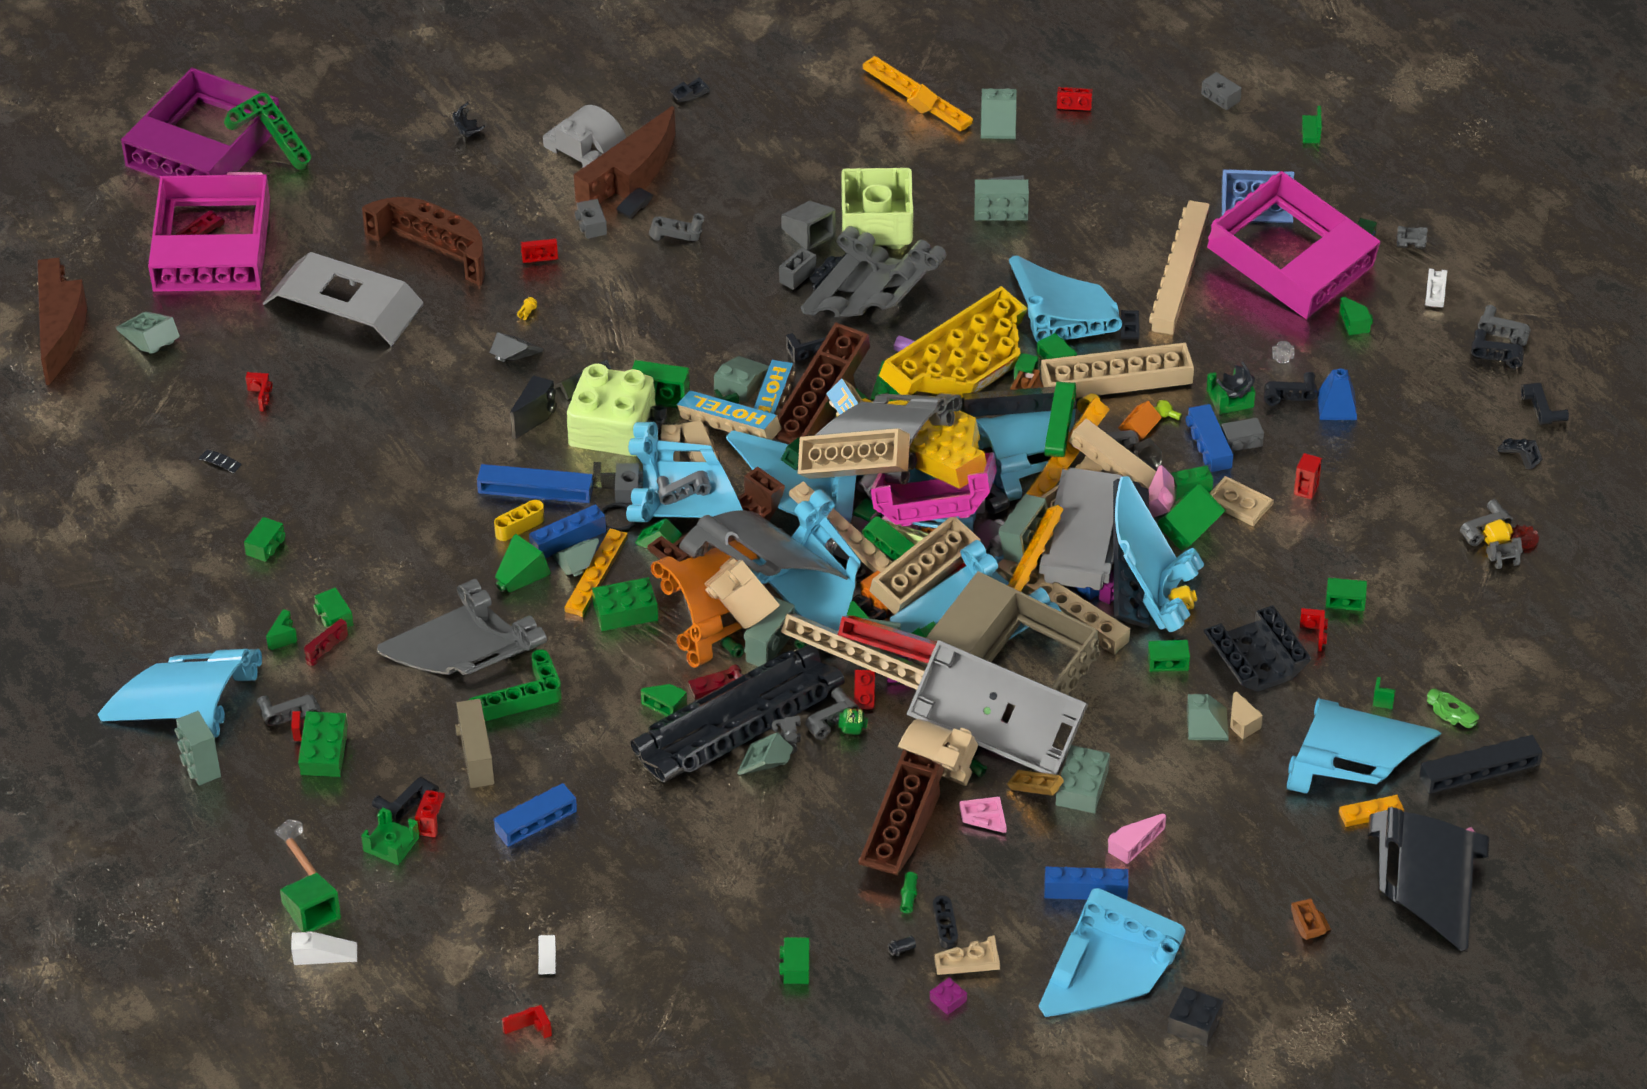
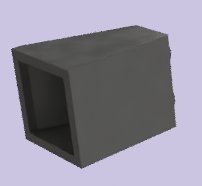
[781,201,836,250]

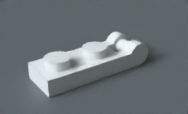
[1425,268,1447,307]

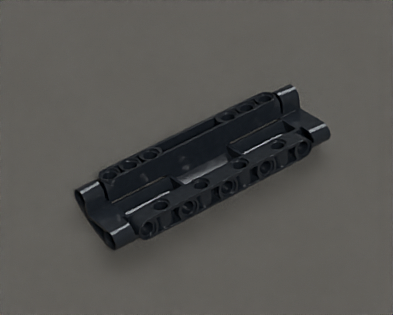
[630,644,845,783]

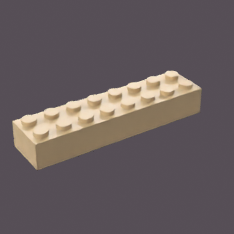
[1041,343,1194,398]

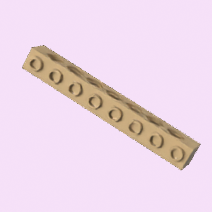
[995,559,1130,655]

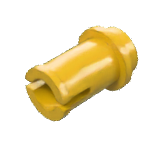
[517,297,537,320]

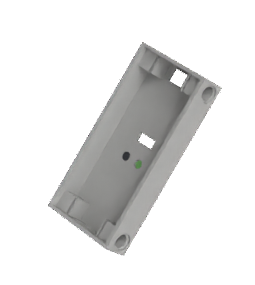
[907,640,1088,775]

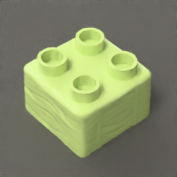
[841,168,913,250]
[567,364,656,457]

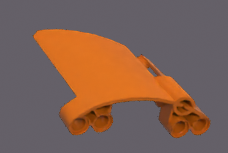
[651,540,757,668]

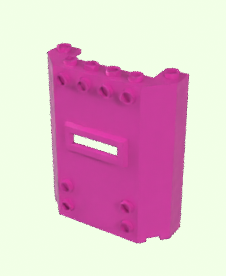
[871,452,997,526]

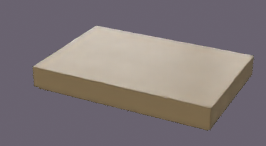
[1210,476,1274,526]

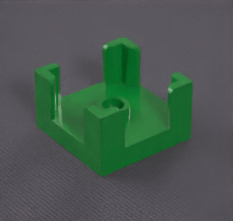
[1206,368,1255,414]
[361,807,419,865]

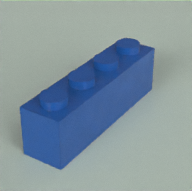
[1186,404,1233,472]
[529,504,606,559]
[494,783,577,847]
[1044,867,1128,900]

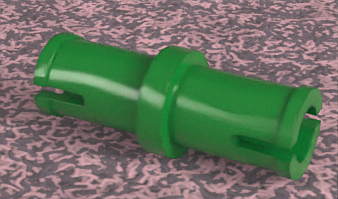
[900,872,918,913]

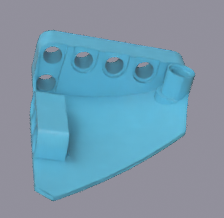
[1038,888,1186,1017]

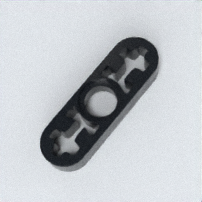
[933,895,958,949]

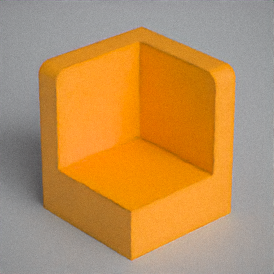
[906,84,937,114]

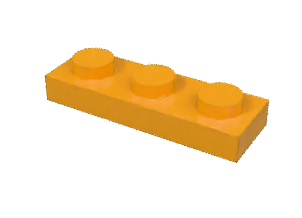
[1339,795,1404,827]

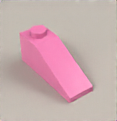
[1149,465,1175,518]
[1108,814,1166,865]

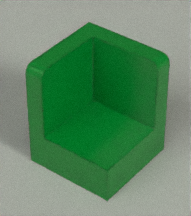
[1014,353,1038,380]
[1373,677,1396,709]

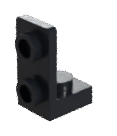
[786,333,826,362]
[1497,438,1543,469]

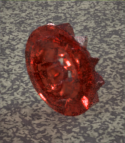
[1509,524,1539,549]

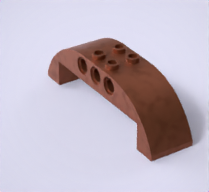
[362,197,485,285]
[647,466,785,562]

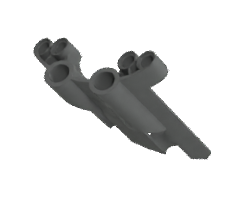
[801,226,947,317]

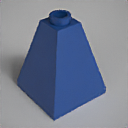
[1317,368,1357,420]

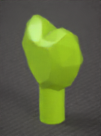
[1154,400,1182,421]

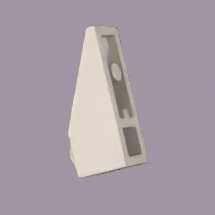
[292,932,357,965]

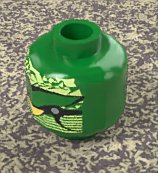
[838,708,868,735]

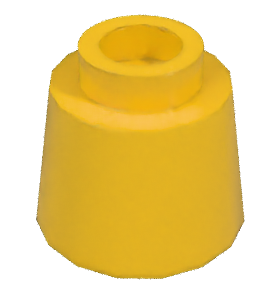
[1077,393,1100,414]

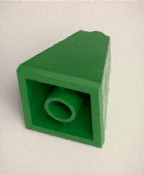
[495,534,551,593]

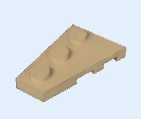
[934,935,1000,975]

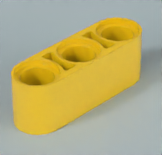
[494,500,545,541]

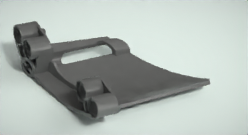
[815,393,962,485]
[680,510,848,580]
[377,579,547,675]

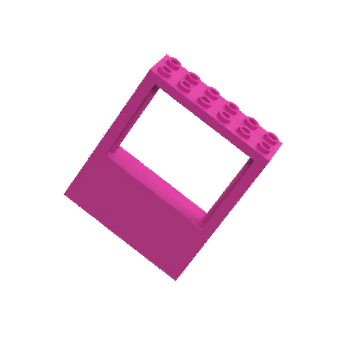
[1207,171,1381,319]
[148,174,270,292]

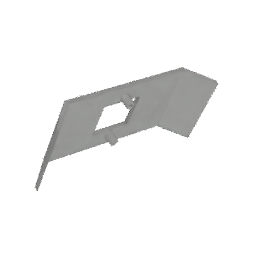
[263,252,424,347]

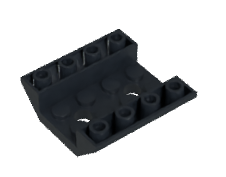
[1204,605,1311,692]

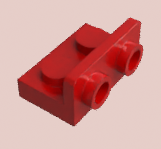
[1057,87,1093,110]
[521,239,558,263]

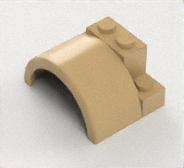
[704,558,780,629]
[898,718,978,786]

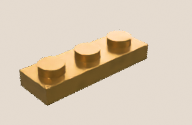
[1007,770,1064,796]

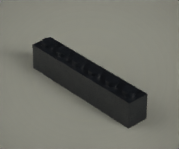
[962,386,1077,417]
[1419,735,1543,794]

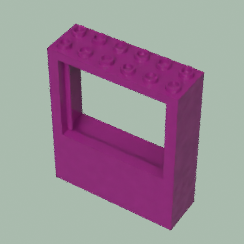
[121,68,280,179]

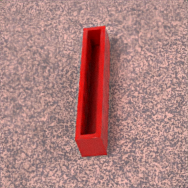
[838,615,937,663]

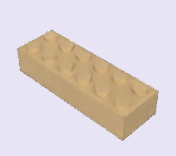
[798,429,910,479]
[869,517,981,614]

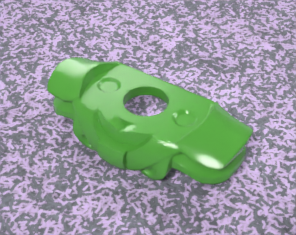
[1427,688,1480,728]

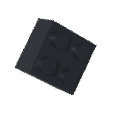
[1167,987,1224,1047]

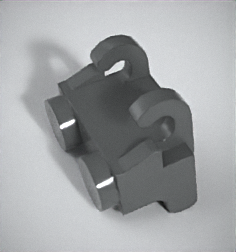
[1397,226,1427,249]
[1486,537,1523,569]
[772,716,801,754]

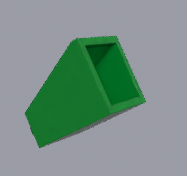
[1156,483,1226,551]
[280,872,341,932]

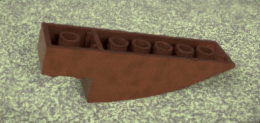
[574,106,676,204]
[38,258,87,385]
[774,322,870,444]
[858,742,949,875]

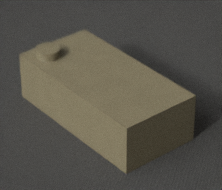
[455,699,494,788]

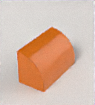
[1118,401,1162,440]

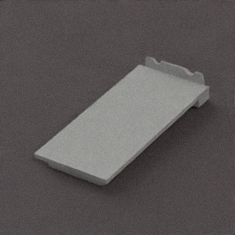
[1039,468,1122,590]

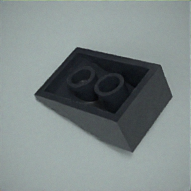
[510,375,557,439]

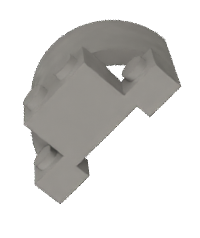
[543,105,627,167]

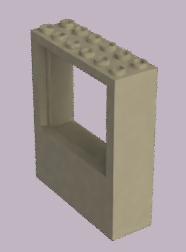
[913,571,1100,723]

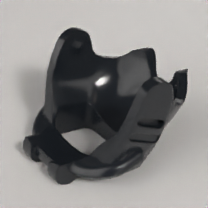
[452,102,485,138]
[1216,361,1255,399]

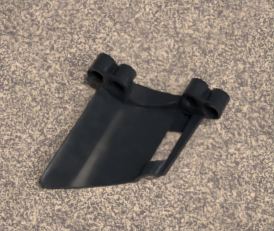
[1368,807,1489,951]

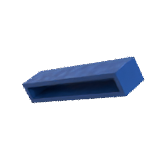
[477,464,594,503]

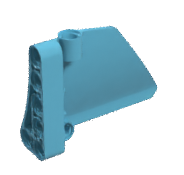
[1009,255,1122,342]
[726,431,856,523]

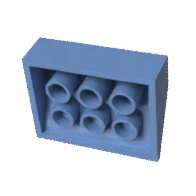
[1222,170,1294,223]

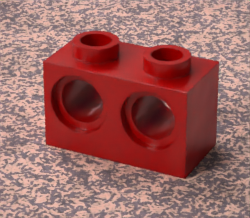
[1294,453,1322,500]

